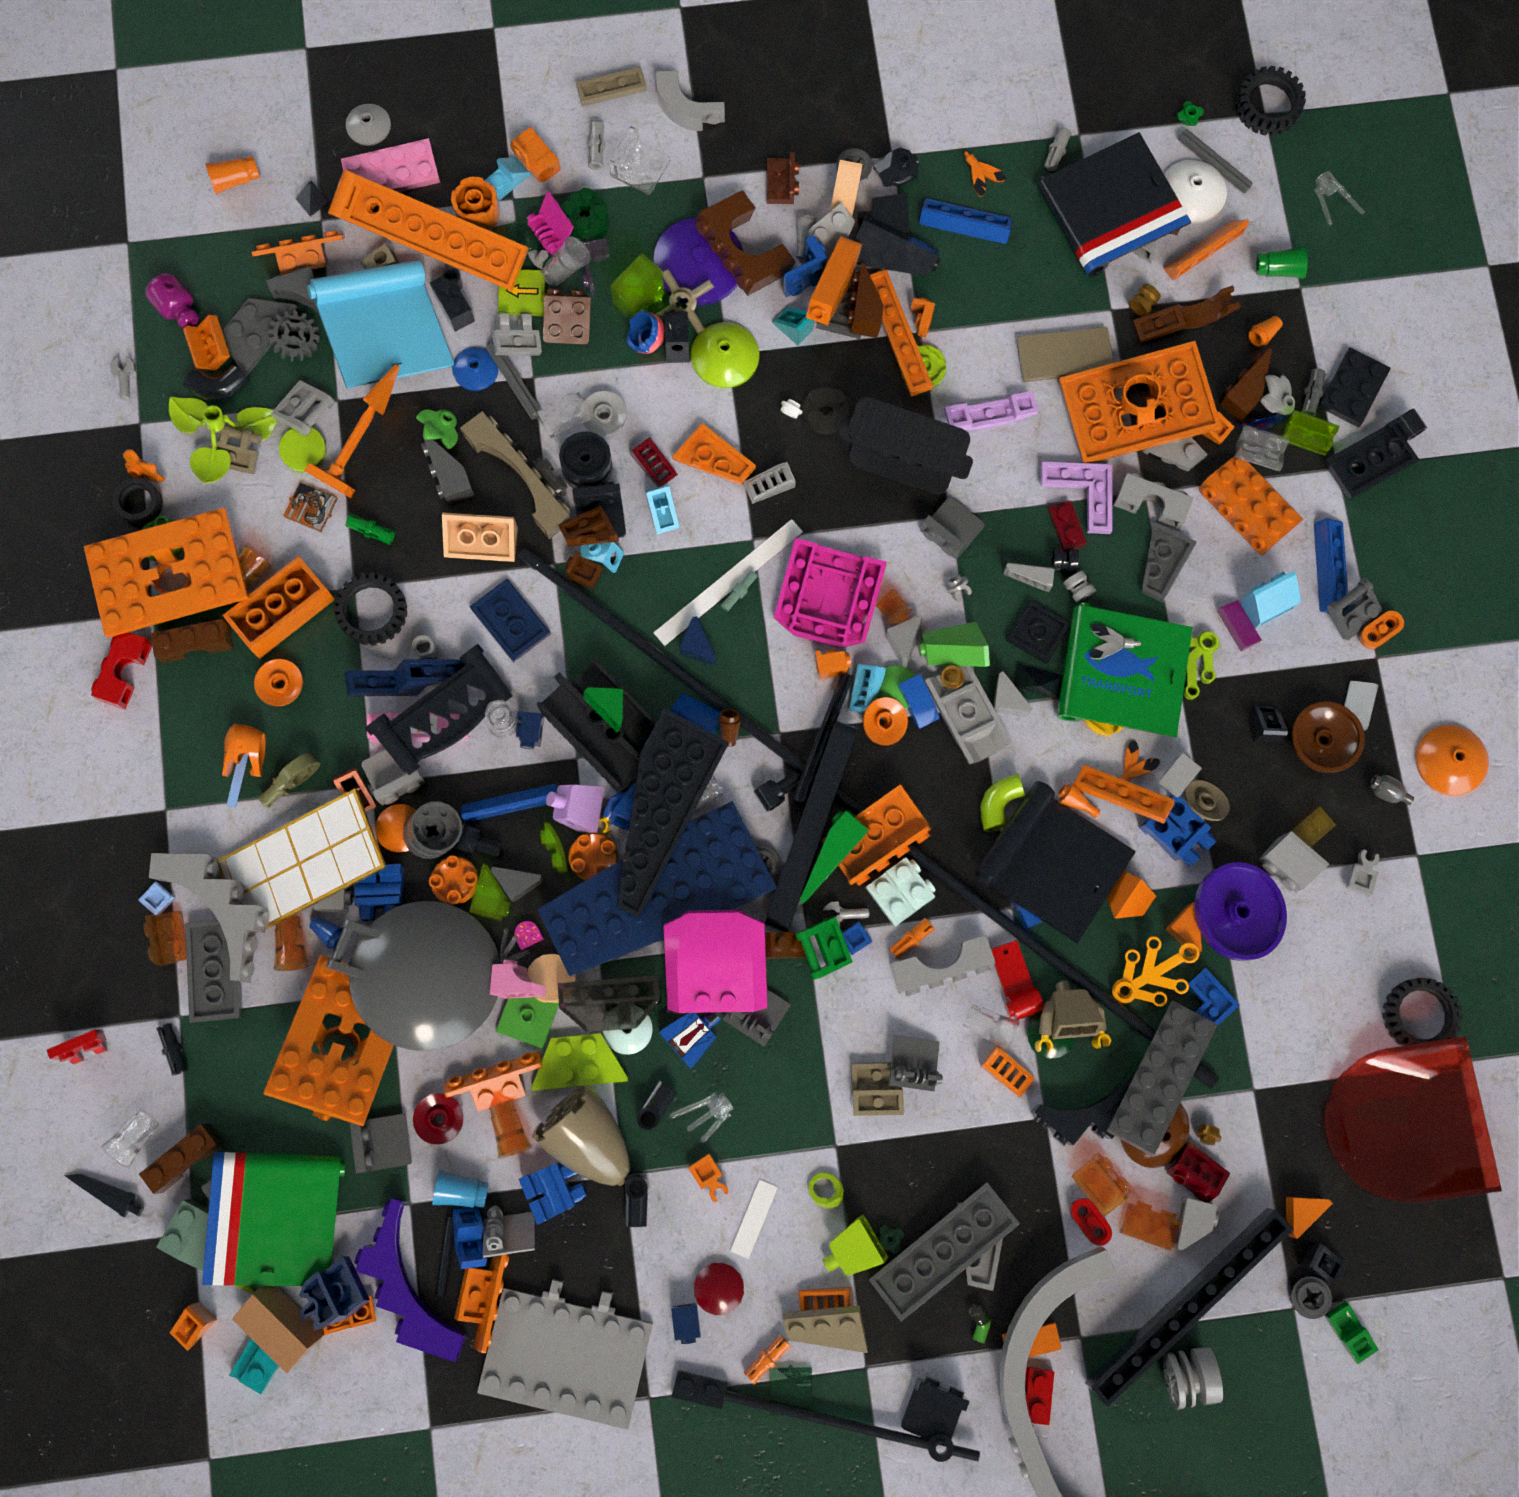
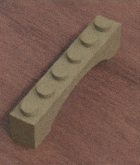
[460,411,571,539]

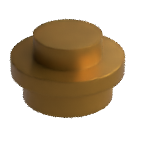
[941,665,965,689]
[1196,1124,1222,1145]

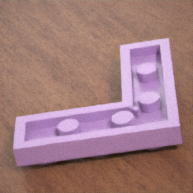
[1041,462,1112,534]

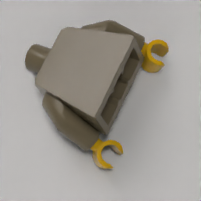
[1035,981,1111,1053]

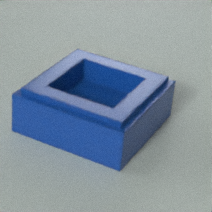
[842,921,873,955]

